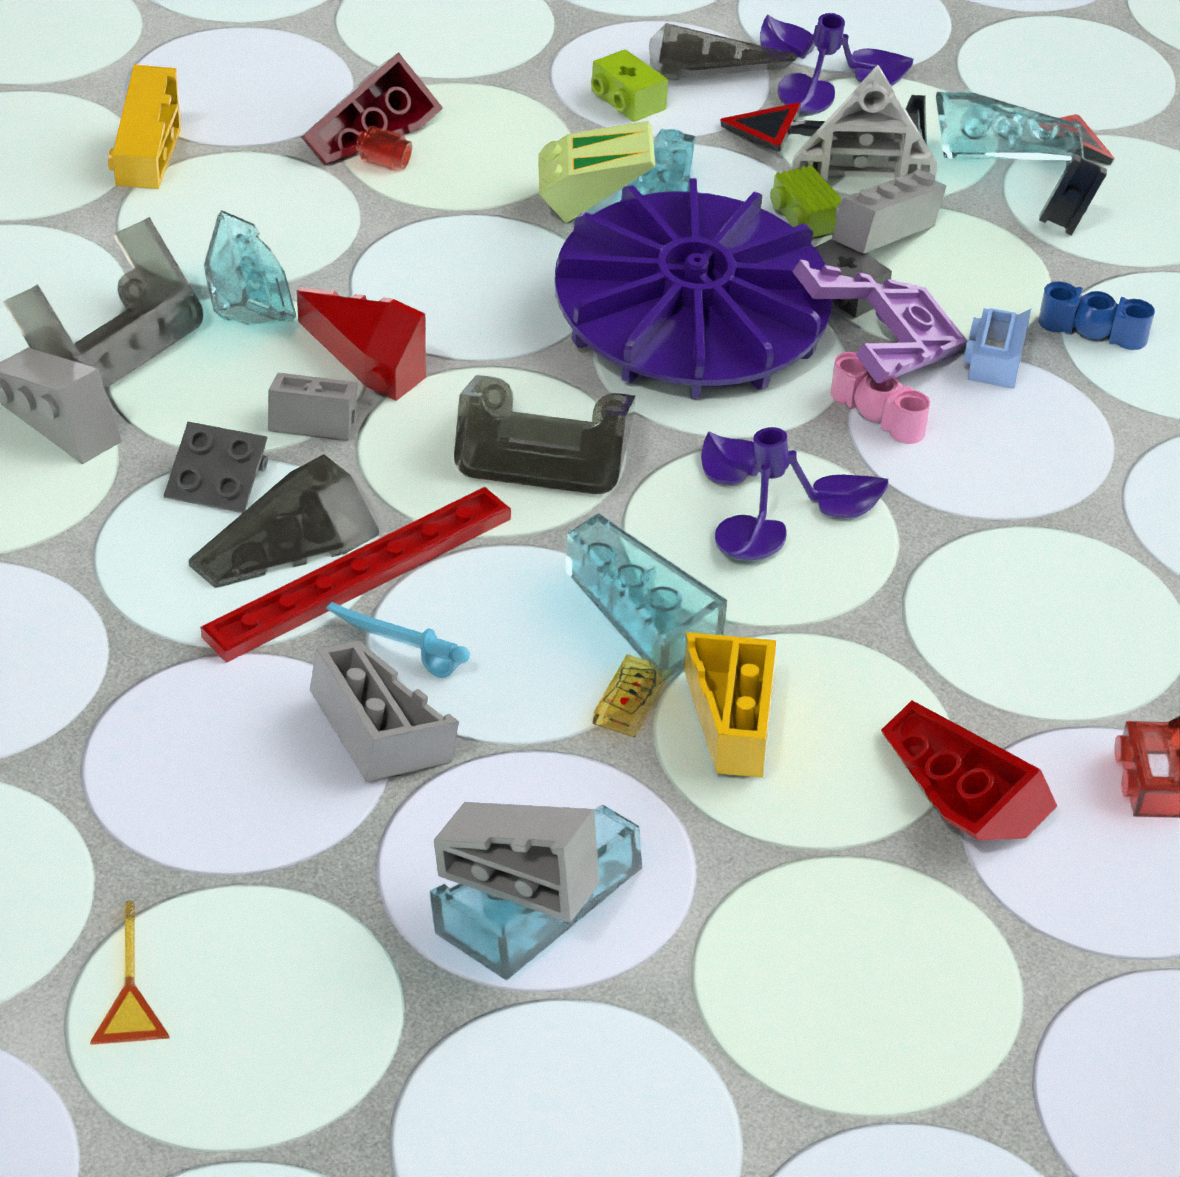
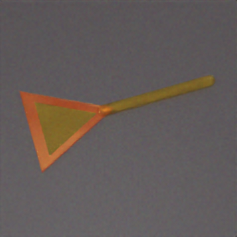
[90,900,170,1045]

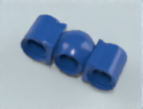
[1038,281,1155,350]

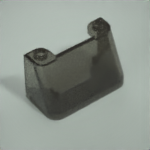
[454,375,636,494]

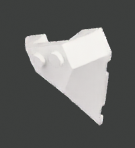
[792,65,938,181]

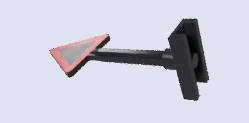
[720,95,927,152]
[1036,114,1115,236]

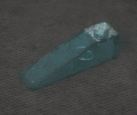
[935,92,1084,160]

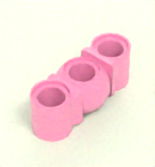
[830,352,931,444]

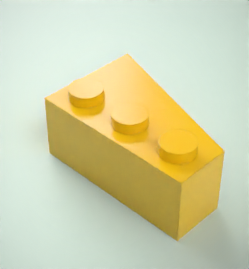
[108,64,181,189]
[684,632,777,778]

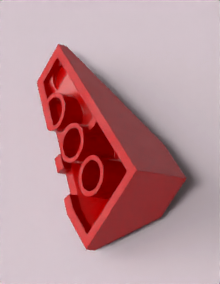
[297,287,426,401]
[881,700,1057,841]

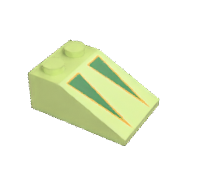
[538,121,655,223]

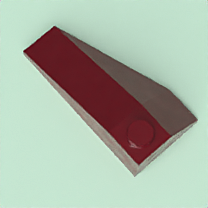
[301,52,443,165]

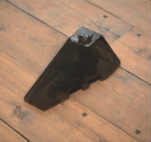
[188,454,379,588]

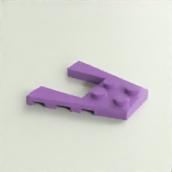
[792,260,968,383]

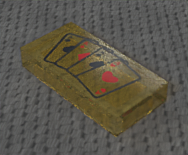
[592,654,669,737]

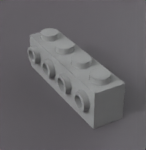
[832,170,947,254]

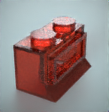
[1114,716,1180,818]

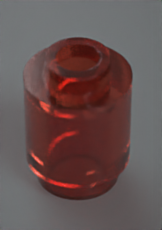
[356,126,413,170]

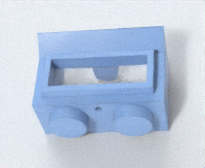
[963,308,1032,389]

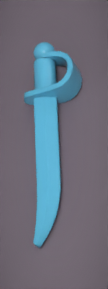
[326,602,470,678]

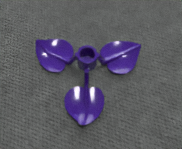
[760,13,914,114]
[701,427,889,561]

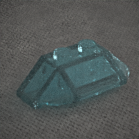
[203,210,297,326]

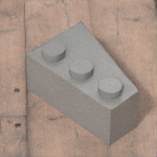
[0,347,121,464]
[309,640,459,782]
[433,802,600,923]

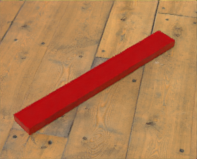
[200,487,511,663]

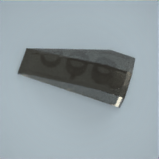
[649,23,796,80]

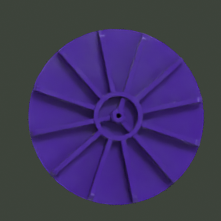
[554,178,833,399]

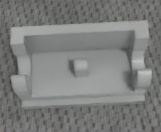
[268,372,358,440]

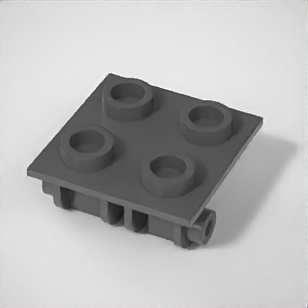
[163,421,268,513]

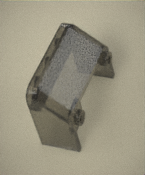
[2,216,203,388]

